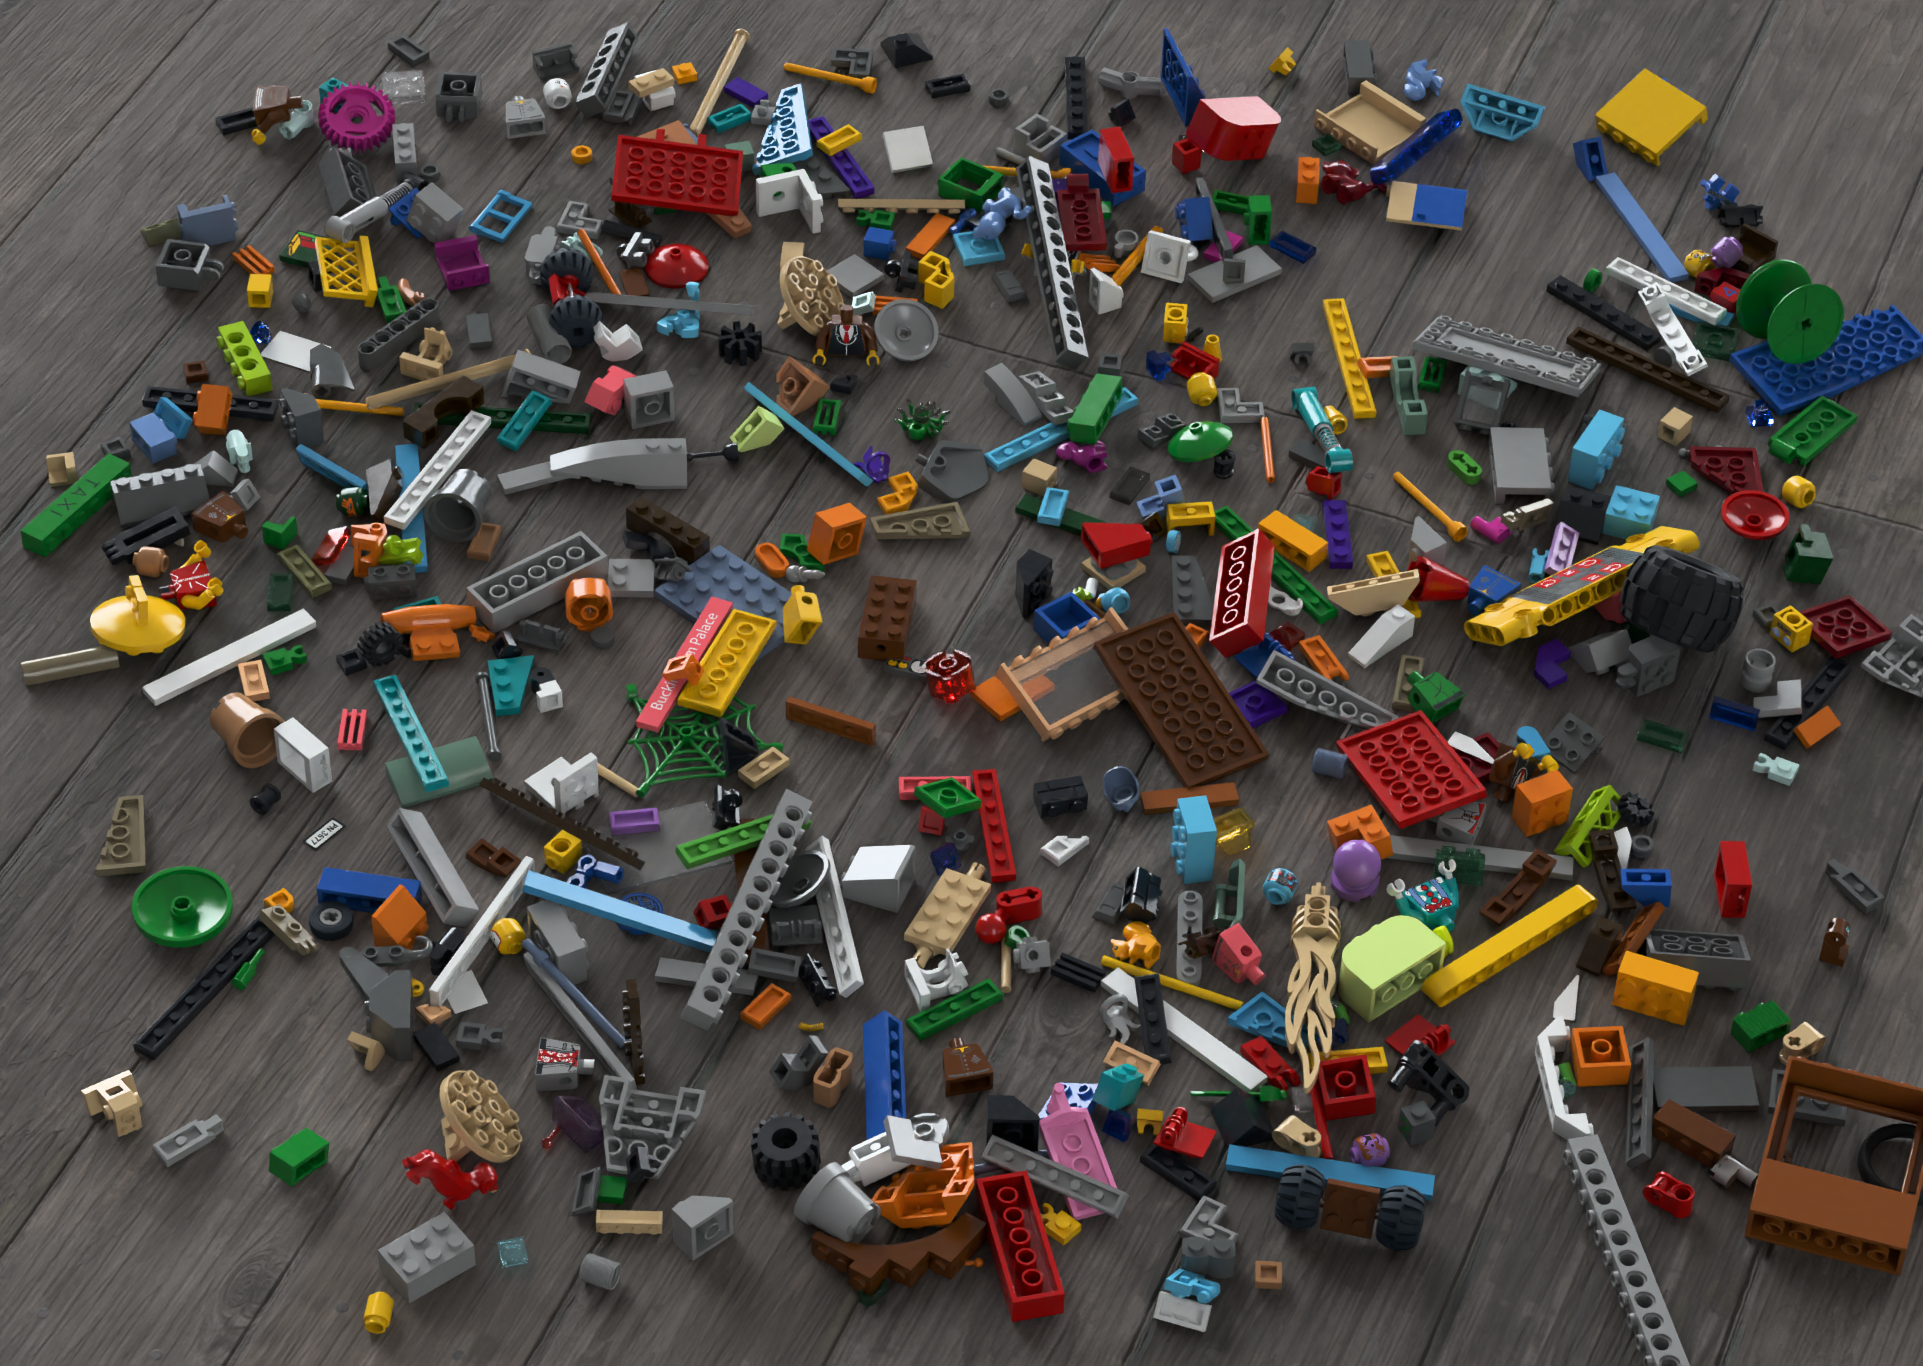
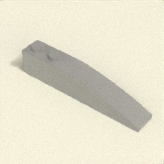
[550,438,687,489]
[1255,650,1399,730]

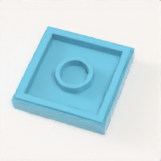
[952,231,1005,266]

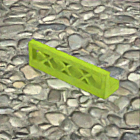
[1554,785,1621,868]

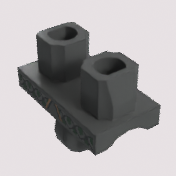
[616,232,655,269]

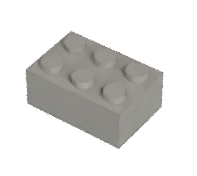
[527,900,589,989]
[378,1212,476,1303]

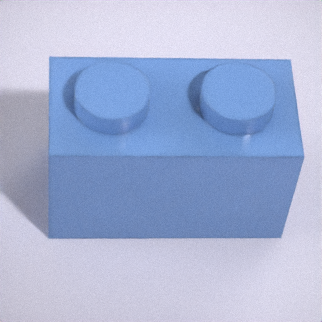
[129,412,178,464]

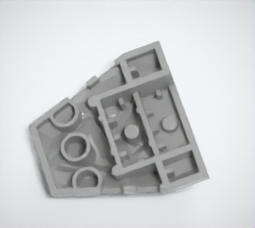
[1860,614,1923,698]
[599,1075,706,1179]

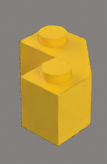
[918,251,954,309]

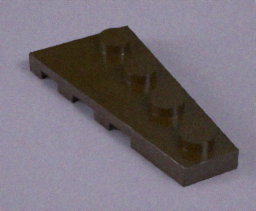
[622,978,645,1085]

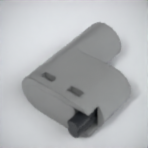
[1707,1154,1758,1188]

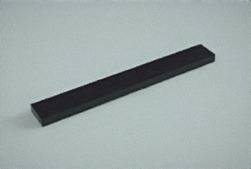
[133,916,275,1060]

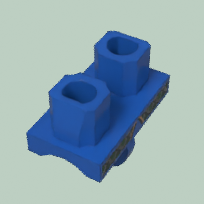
[1700,173,1740,211]

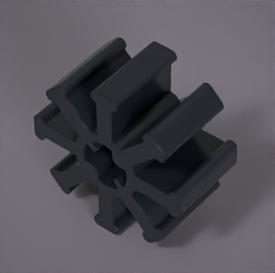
[718,321,762,366]

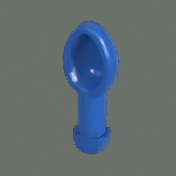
[949,208,976,236]

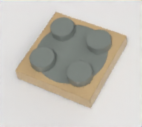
[1081,556,1146,590]

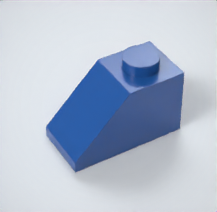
[1573,137,1608,181]
[1620,869,1672,908]

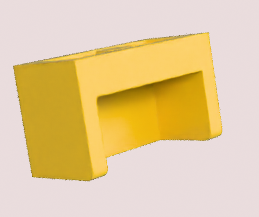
[1166,501,1215,536]

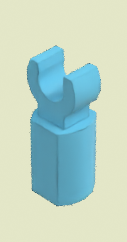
[1528,548,1549,584]

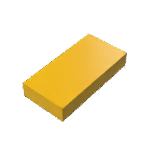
[817,124,862,156]

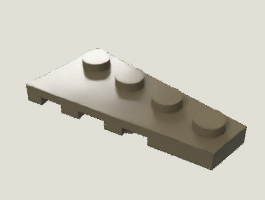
[870,502,970,539]
[96,795,146,877]

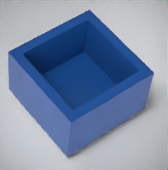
[1034,592,1100,644]

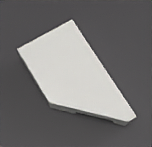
[1041,836,1089,867]

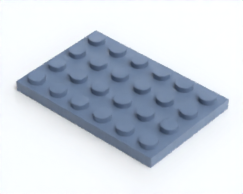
[654,545,791,662]

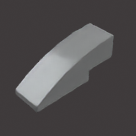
[984,363,1042,426]

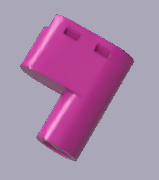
[1470,516,1513,544]

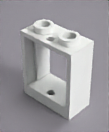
[274,718,332,793]

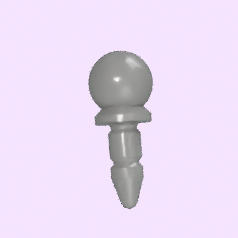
[785,565,825,583]

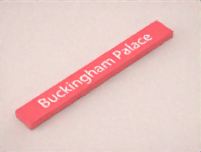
[636,596,733,733]

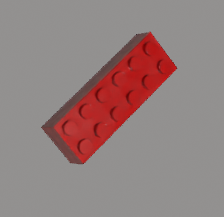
[1209,529,1275,658]
[975,1170,1065,1322]

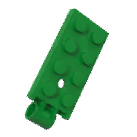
[1767,395,1858,466]

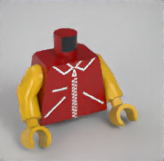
[159,540,223,610]

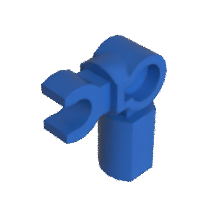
[567,855,624,889]

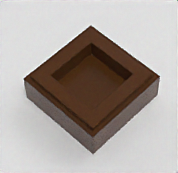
[182,361,209,384]

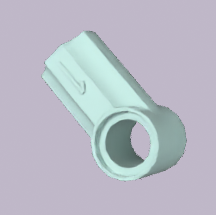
[279,100,314,140]

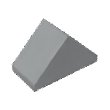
[194,450,238,487]

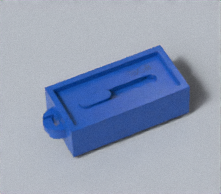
[1059,130,1146,207]

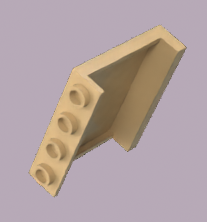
[1314,80,1426,165]

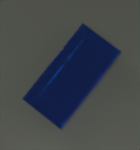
[1269,231,1317,264]
[1709,696,1760,731]

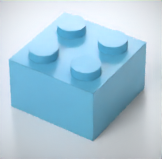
[1602,485,1660,539]

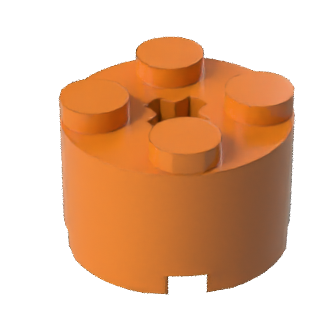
[565,578,613,632]

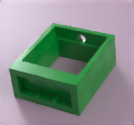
[937,157,1004,213]

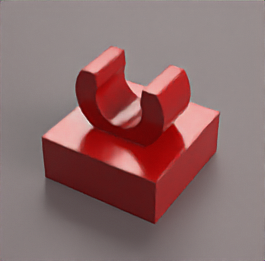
[918,806,945,836]

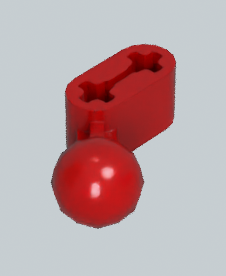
[975,886,1042,944]

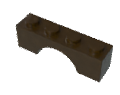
[403,376,484,449]
[626,496,710,565]

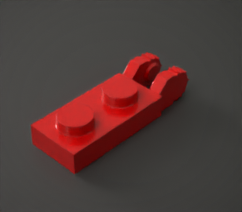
[1240,1035,1301,1092]

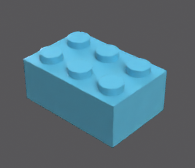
[1568,410,1625,490]
[1170,795,1217,884]

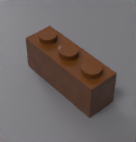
[1652,1099,1736,1168]

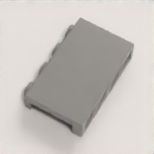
[1488,427,1555,504]

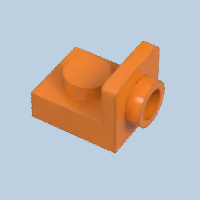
[662,653,704,686]

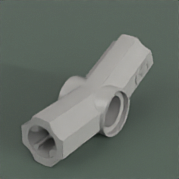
[1098,67,1161,99]

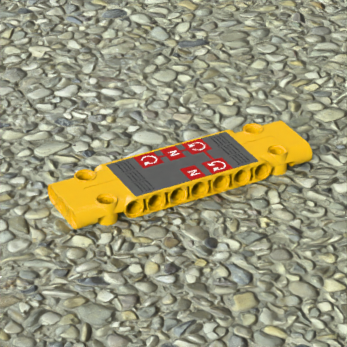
[1464,526,1700,646]

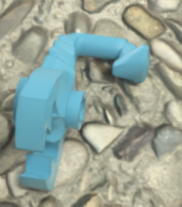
[657,282,700,338]

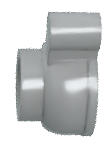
[1114,230,1138,258]

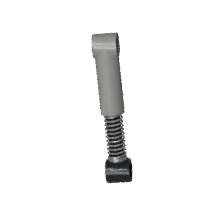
[325,172,429,243]

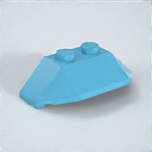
[1460,83,1545,142]

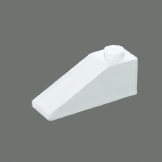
[1348,604,1415,668]

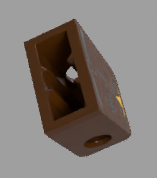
[191,491,248,542]
[942,1038,994,1097]

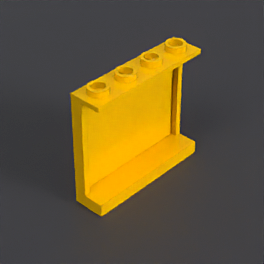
[1595,69,1708,166]

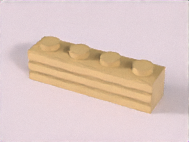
[596,1210,663,1235]

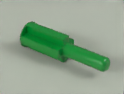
[231,949,265,990]

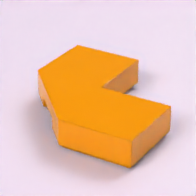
[877,471,918,515]

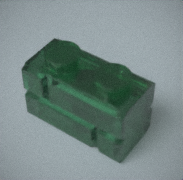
[1433,846,1485,886]

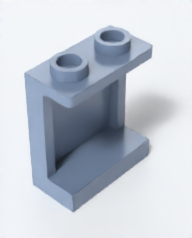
[176,195,238,246]

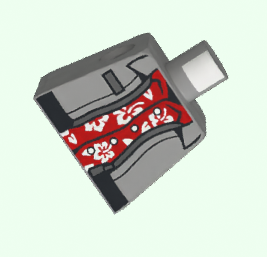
[535,1038,595,1092]

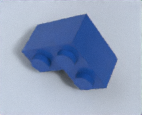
[1175,197,1214,243]

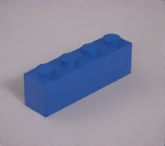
[317,867,422,913]

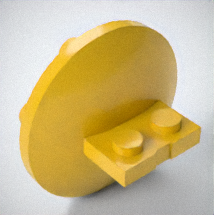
[90,575,185,656]

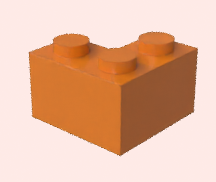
[1327,804,1393,860]

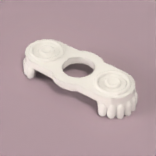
[1268,582,1303,616]

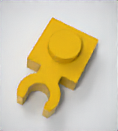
[1041,1203,1082,1246]

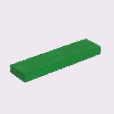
[906,978,1003,1041]

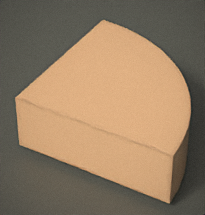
[416,1004,452,1025]

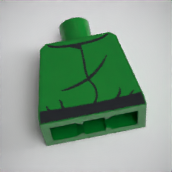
[1407,671,1466,724]

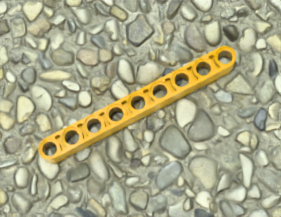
[1421,885,1598,1007]

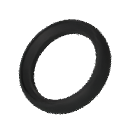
[1858,1123,1923,1206]

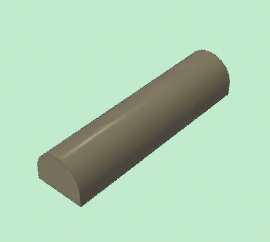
[21,645,120,686]

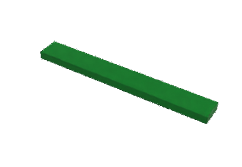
[1214,506,1338,625]

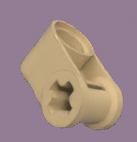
[1779,1022,1826,1066]
[1272,1115,1321,1158]

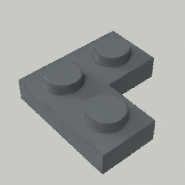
[831,47,874,79]

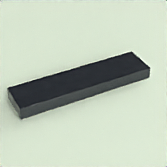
[1134,973,1172,1065]

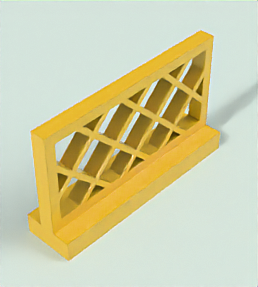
[315,236,378,307]

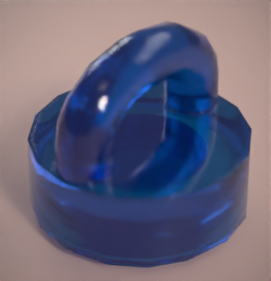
[250,321,271,344]

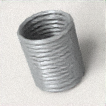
[579,1253,622,1291]

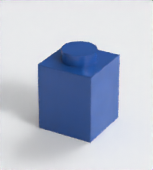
[864,227,897,261]

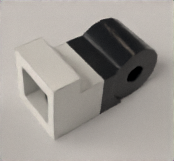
[530,667,563,713]

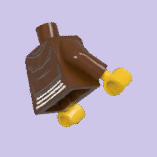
[252,85,303,145]

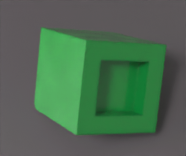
[262,516,298,550]

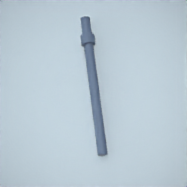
[521,938,627,1049]

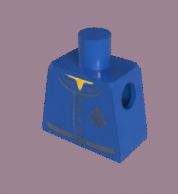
[1467,565,1521,615]

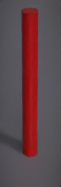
[1309,1069,1334,1160]

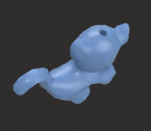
[973,187,1032,240]

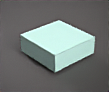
[852,291,876,315]

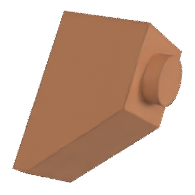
[776,356,830,416]

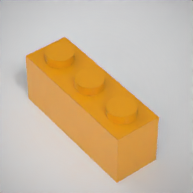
[1258,510,1328,572]

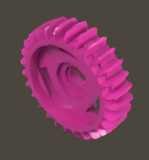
[318,81,395,154]

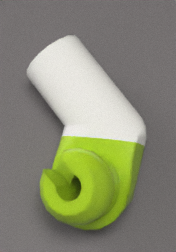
[1072,578,1098,603]

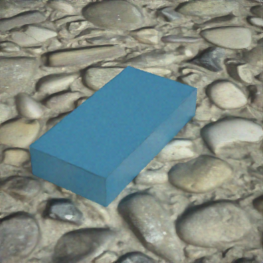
[154,397,193,439]

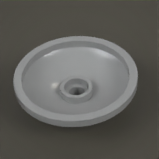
[874,299,939,361]

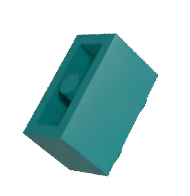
[1092,1064,1144,1111]

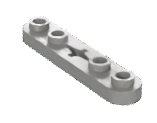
[1176,890,1203,987]

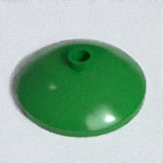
[1168,421,1233,462]

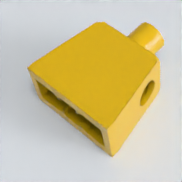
[783,585,822,645]

